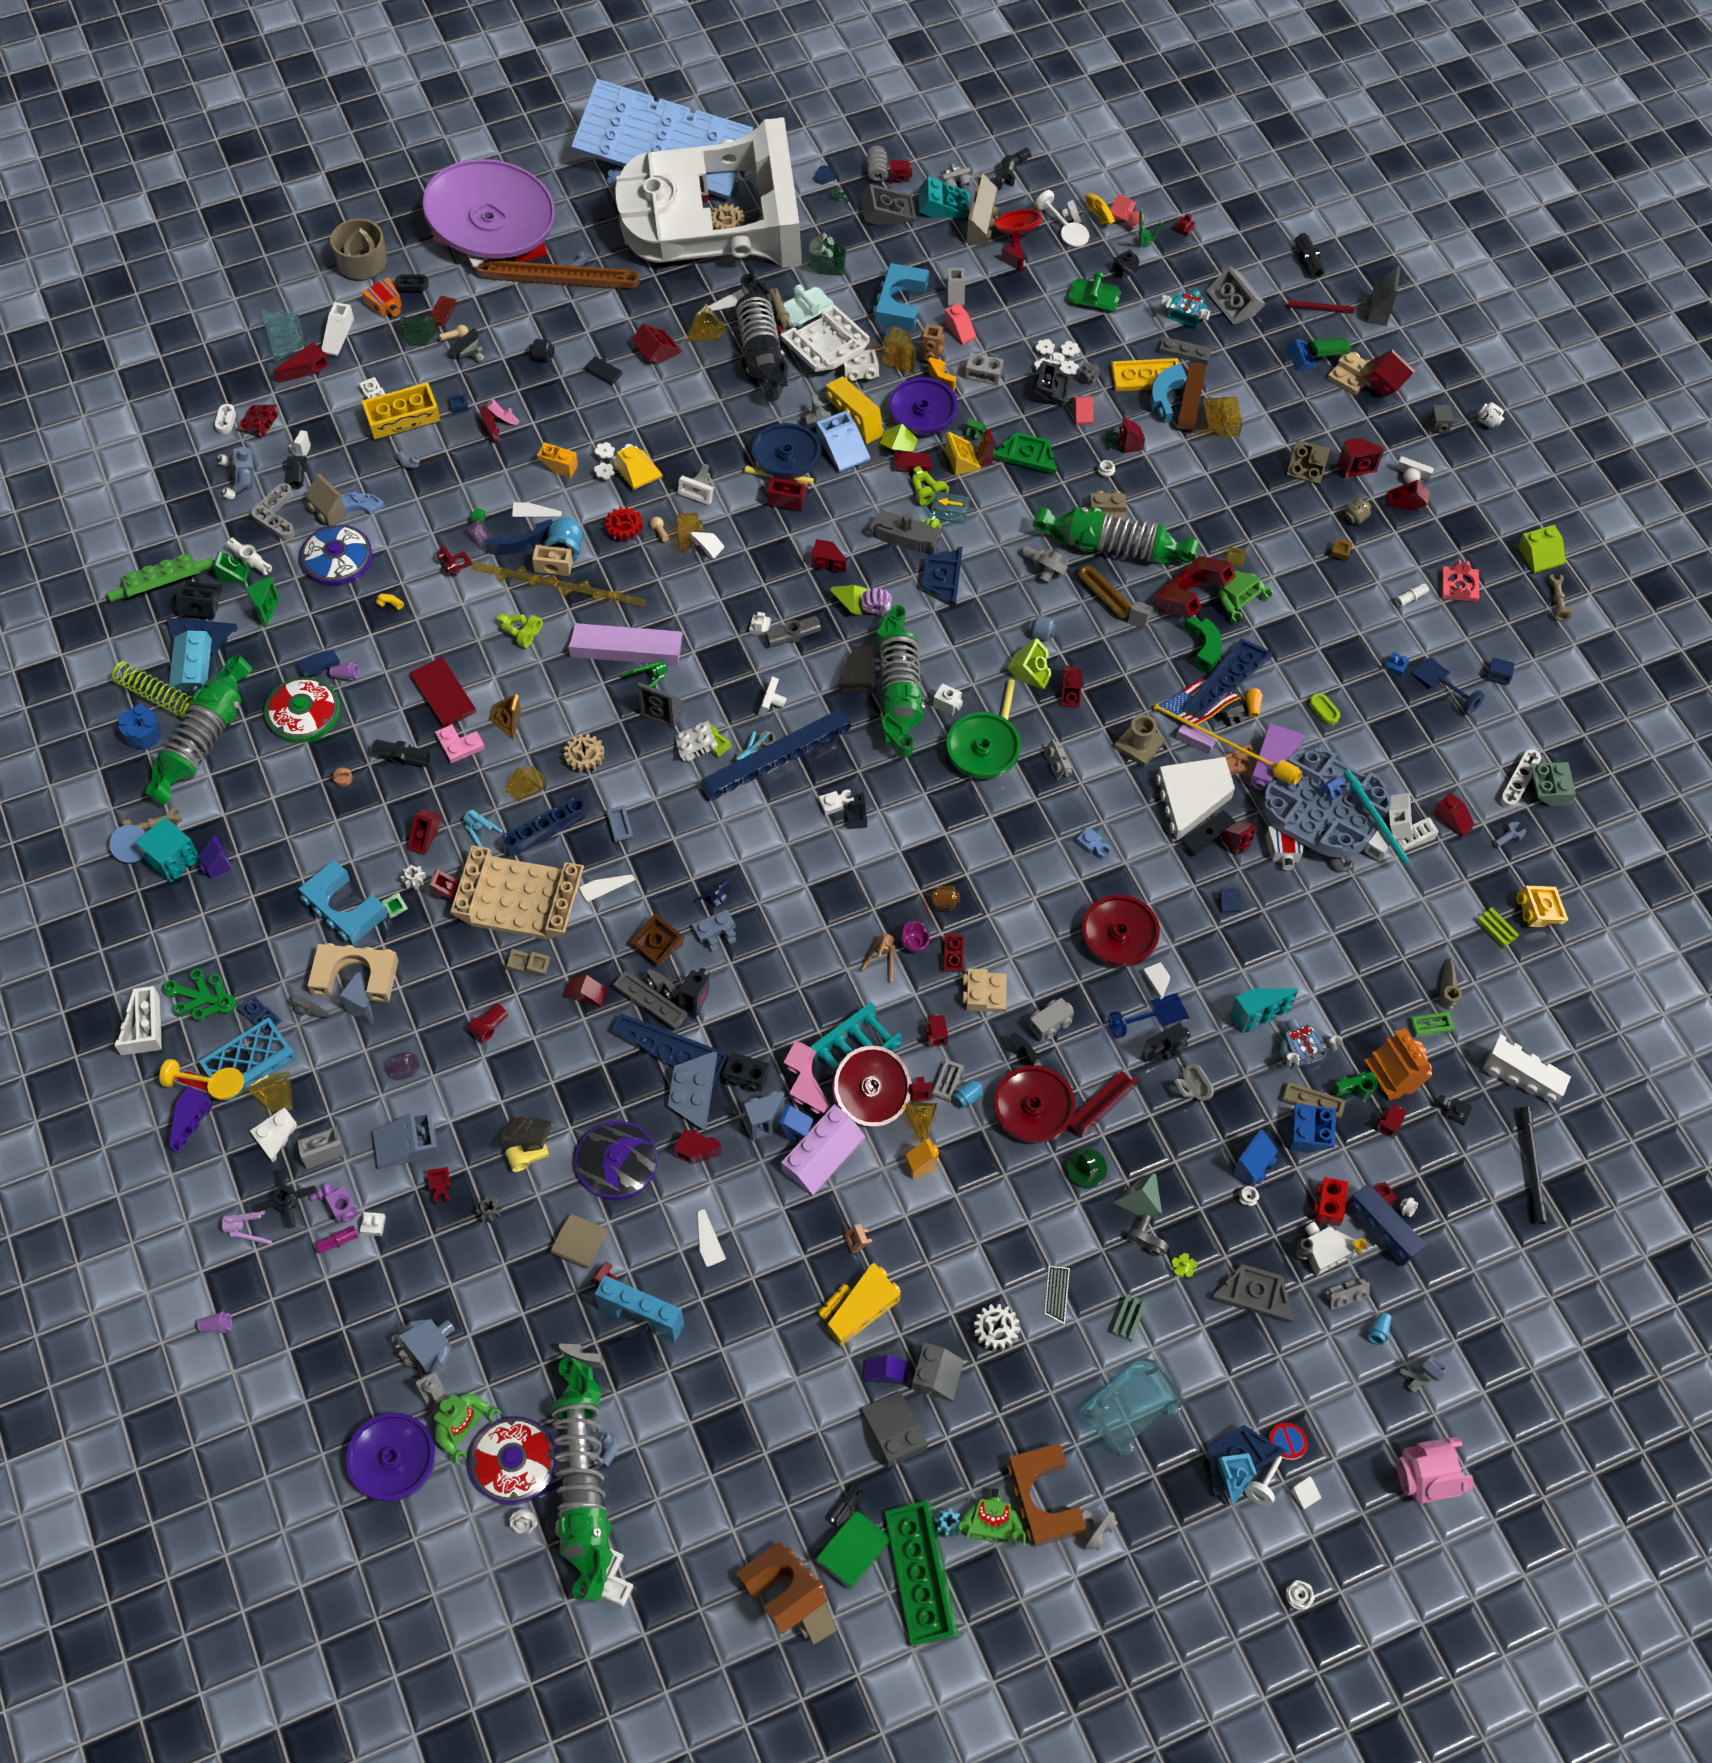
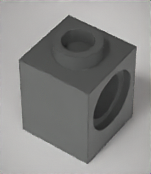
[1430,405,1453,432]

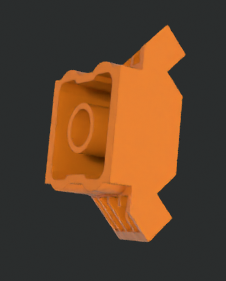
[1364,1028,1432,1101]

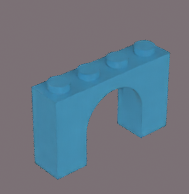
[873,263,929,330]
[299,860,388,945]
[595,1275,684,1344]

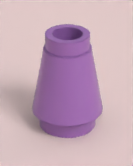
[330,662,359,680]
[198,1312,232,1333]

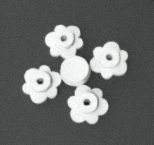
[1034,339,1080,375]
[594,442,639,480]

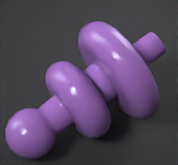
[309,1183,336,1201]

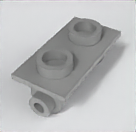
[1044,739,1073,780]
[1325,1278,1370,1310]
[416,1372,449,1413]

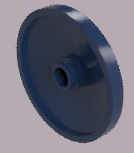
[752,423,821,478]

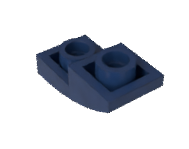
[297,649,340,676]
[238,995,281,1035]

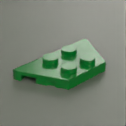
[993,432,1057,474]

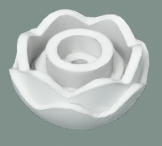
[509,1509,537,1533]
[1286,1581,1315,1610]

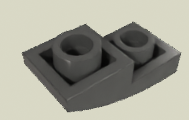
[646,969,679,1005]

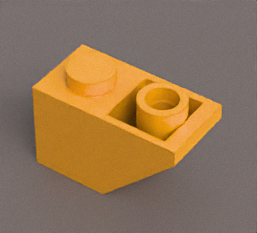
[537,442,578,478]
[905,1138,939,1179]

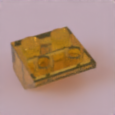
[883,326,916,374]
[1203,396,1243,437]

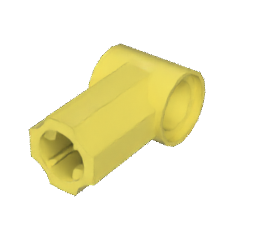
[505,1138,549,1172]

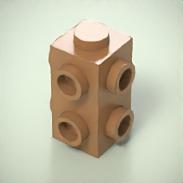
[919,324,945,361]

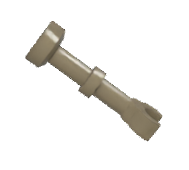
[1548,574,1573,621]
[123,807,183,830]

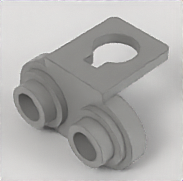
[1174,1064,1214,1101]
[1082,1510,1118,1551]

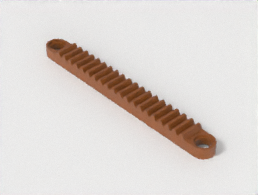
[476,260,640,290]

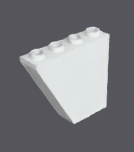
[1156,757,1235,840]

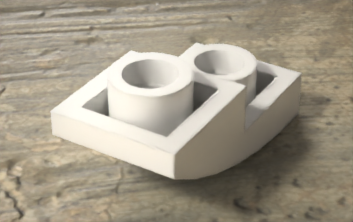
[359,377,385,399]

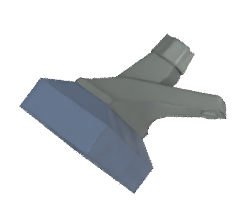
[1400,1356,1449,1392]

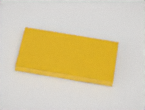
[1111,358,1179,391]

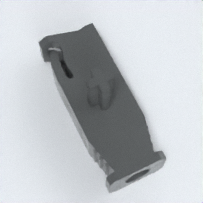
[869,510,941,554]

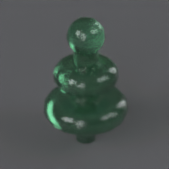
[830,187,849,204]
[1105,427,1119,449]

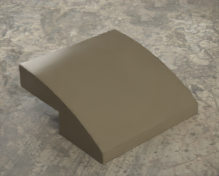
[551,1214,608,1268]

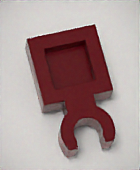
[427,1167,451,1205]

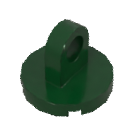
[1066,1148,1107,1189]

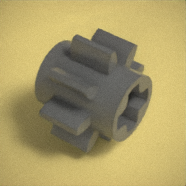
[1079,362,1100,384]
[476,1196,503,1223]

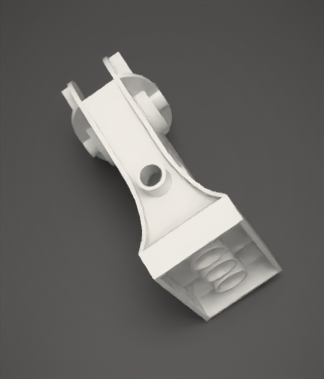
[616,117,802,267]

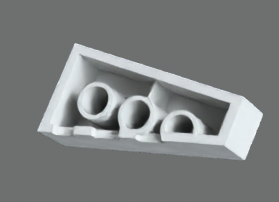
[1482,1034,1571,1104]

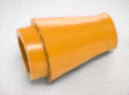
[1244,689,1263,717]

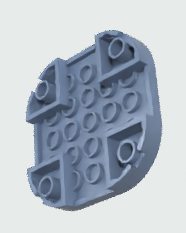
[1262,748,1391,857]

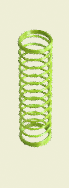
[112,661,192,719]

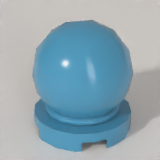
[544,517,583,562]

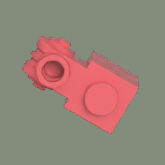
[1110,194,1144,229]

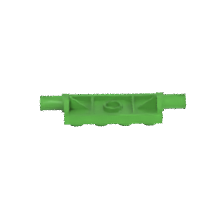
[107,554,214,602]

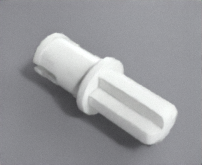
[1395,583,1429,607]

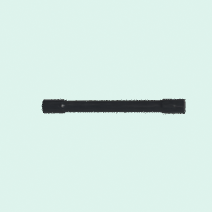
[1519,1106,1547,1225]

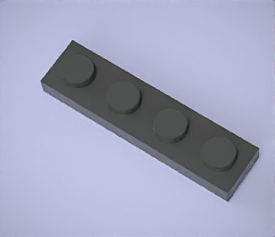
[613,971,688,1030]

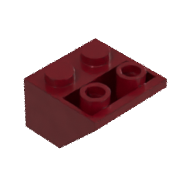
[767,476,810,511]

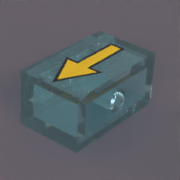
[931,492,970,524]

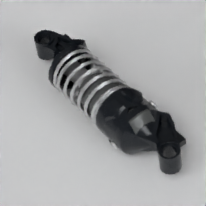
[735,274,788,402]

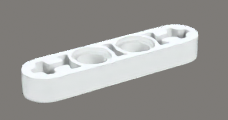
[1500,749,1541,809]

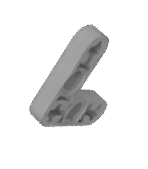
[251,483,295,540]

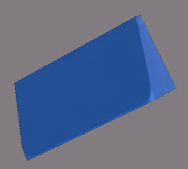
[1287,338,1316,371]

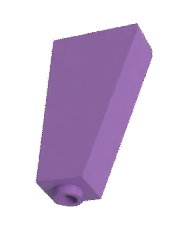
[1249,723,1305,791]

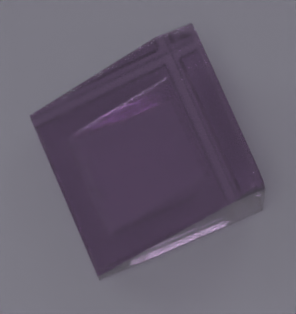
[467,519,493,546]

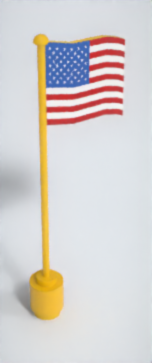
[1153,679,1302,785]

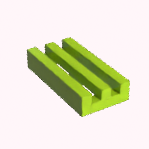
[1476,907,1519,948]

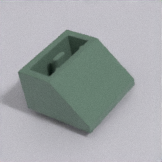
[1531,762,1576,807]

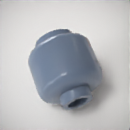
[1029,615,1056,641]

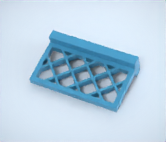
[199,1017,296,1103]

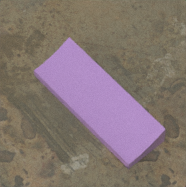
[569,623,683,666]

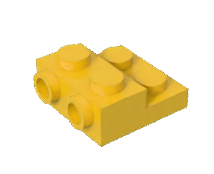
[1516,886,1568,927]

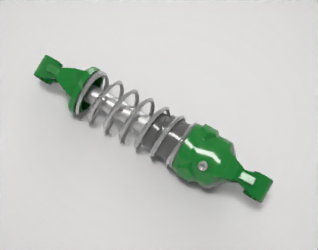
[551,1357,614,1603]

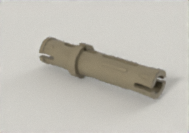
[769,288,793,332]

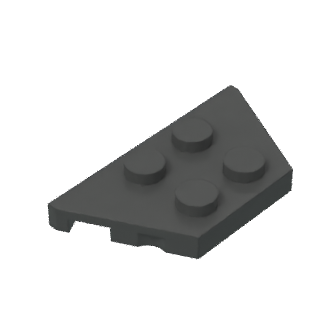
[1213,1264,1294,1323]

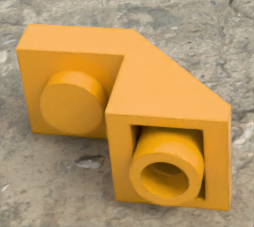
[928,357,956,392]

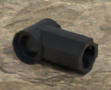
[287,455,307,489]

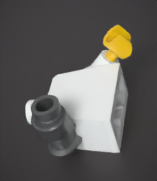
[1296,1222,1368,1276]

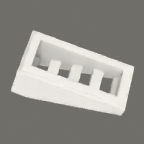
[1397,817,1438,851]

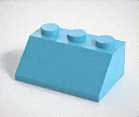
[169,631,212,690]

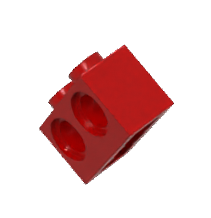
[1313,1177,1348,1227]

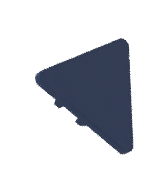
[694,879,730,907]

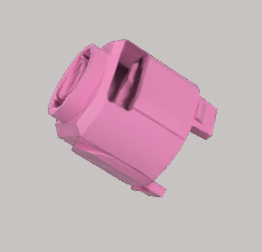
[1397,1437,1473,1504]

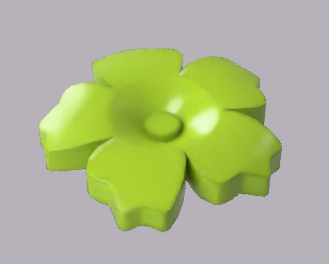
[1172,1253,1197,1278]

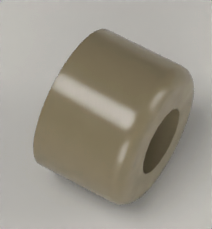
[330,219,388,280]

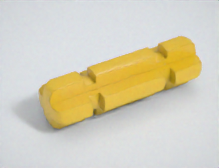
[818,1284,851,1321]

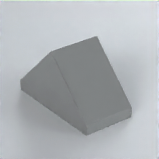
[1128,601,1154,629]

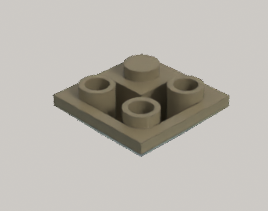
[1287,441,1331,484]

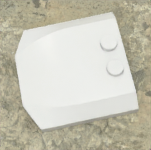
[781,305,870,372]

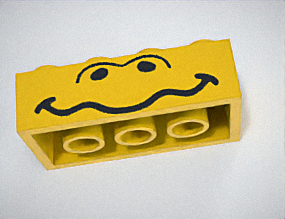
[362,382,440,439]

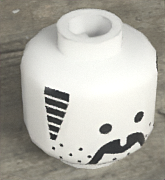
[1477,402,1504,428]

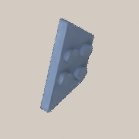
[668,1052,717,1130]

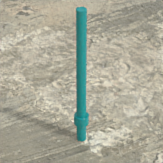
[1343,769,1410,865]

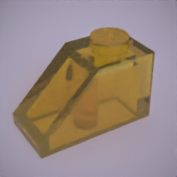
[677,513,703,553]

